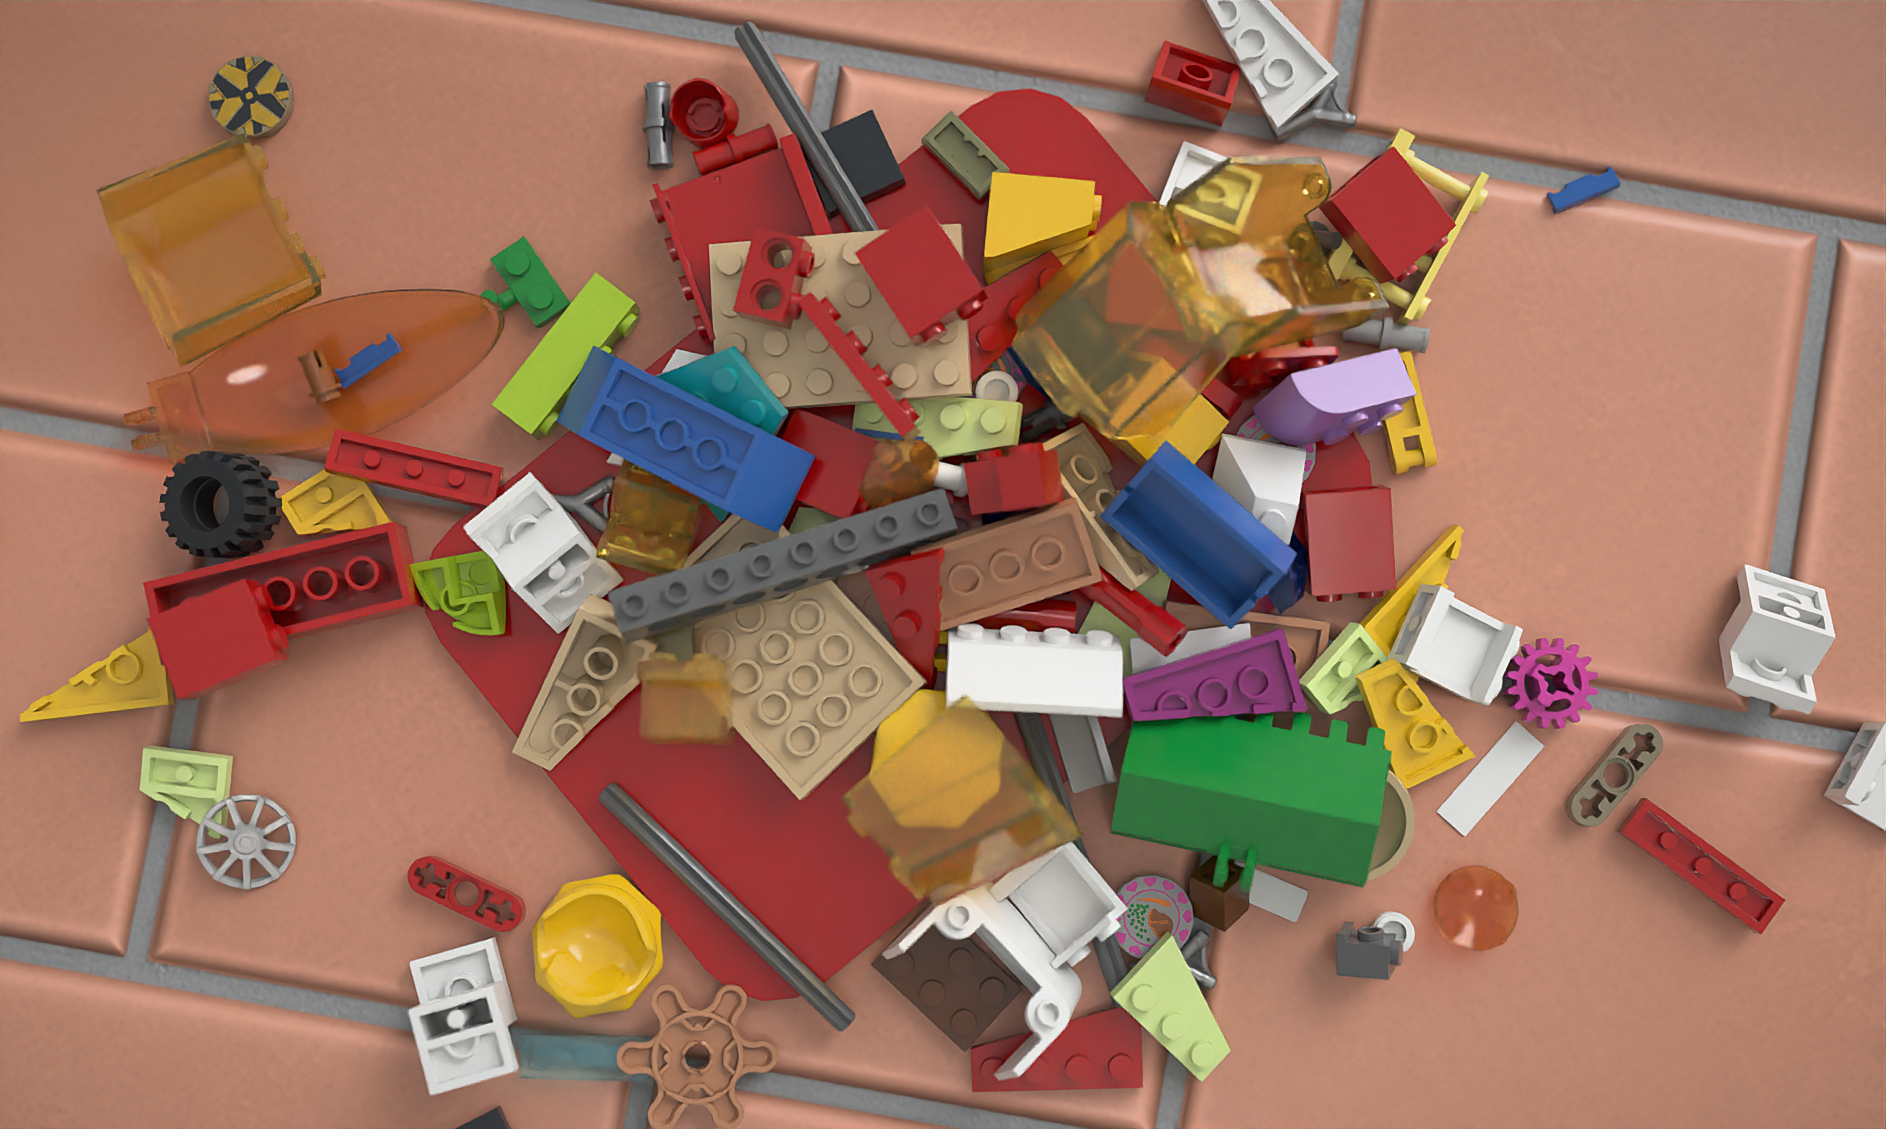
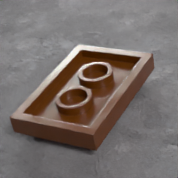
[871,901,1022,1052]

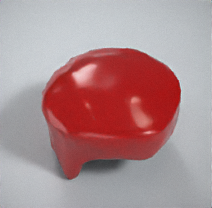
[669,78,739,149]

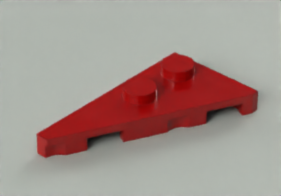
[865,547,945,690]

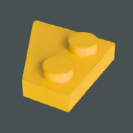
[279,469,393,536]

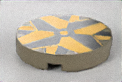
[208,56,294,140]

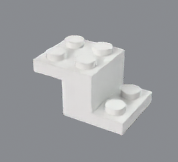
[463,472,624,634]
[1718,564,1836,715]
[408,937,519,1096]

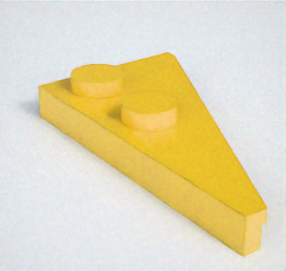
[1359,524,1464,683]
[20,627,174,722]

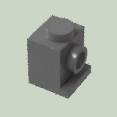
[1336,921,1403,980]

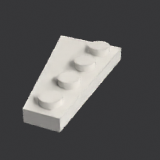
[1202,0,1339,133]

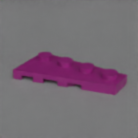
[1122,628,1308,721]

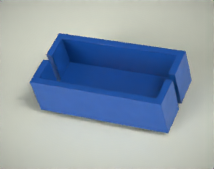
[1100,440,1297,630]

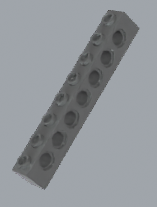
[608,488,957,644]

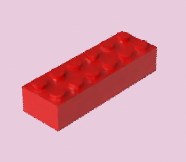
[143,522,425,666]

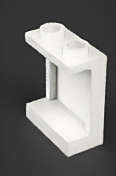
[1387,584,1523,706]
[988,829,1128,970]

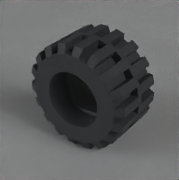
[159,451,282,558]

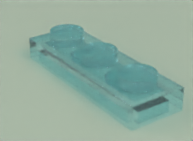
[519,1033,652,1082]

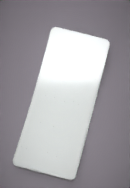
[1233,861,1308,922]

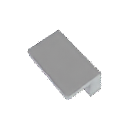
[1048,713,1116,794]

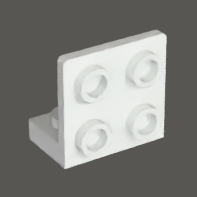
[1824,722,1886,832]

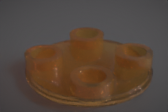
[859,439,939,510]
[1433,865,1518,951]

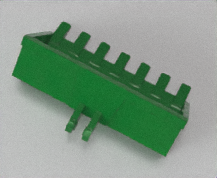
[1111,712,1392,893]

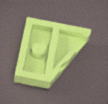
[1299,622,1387,714]
[139,745,233,839]

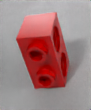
[733,227,815,330]

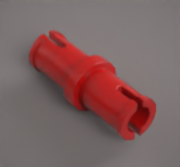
[692,123,779,177]

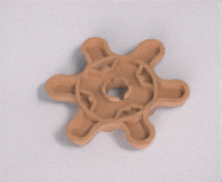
[616,984,778,1129]

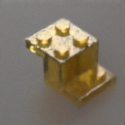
[596,459,706,576]
[636,653,736,745]

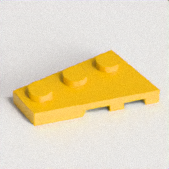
[1355,659,1476,789]

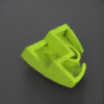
[410,551,506,635]

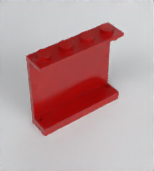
[650,133,833,347]

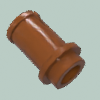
[297,348,342,404]

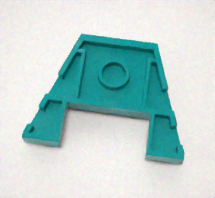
[655,346,789,522]

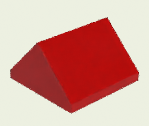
[1144,40,1241,127]

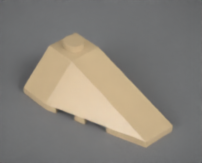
[1030,423,1159,591]
[512,594,659,771]

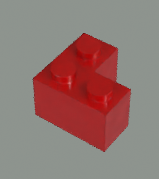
[964,443,1064,515]

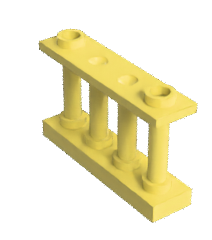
[1316,128,1489,325]

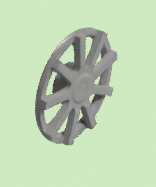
[196,794,296,889]

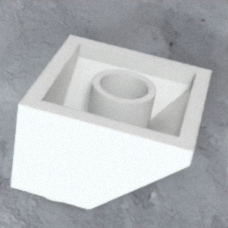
[1212,433,1306,545]

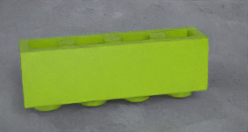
[492,272,641,440]

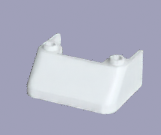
[882,873,1082,1081]

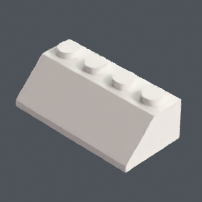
[945,623,1122,717]

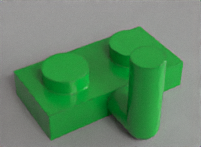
[480,236,571,329]

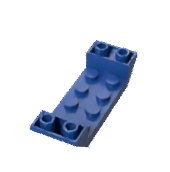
[557,345,816,533]

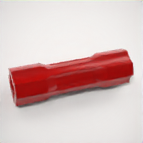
[1077,564,1188,657]
[956,599,1077,634]

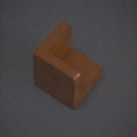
[1189,855,1249,932]

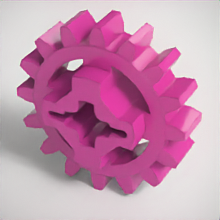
[1503,638,1598,729]

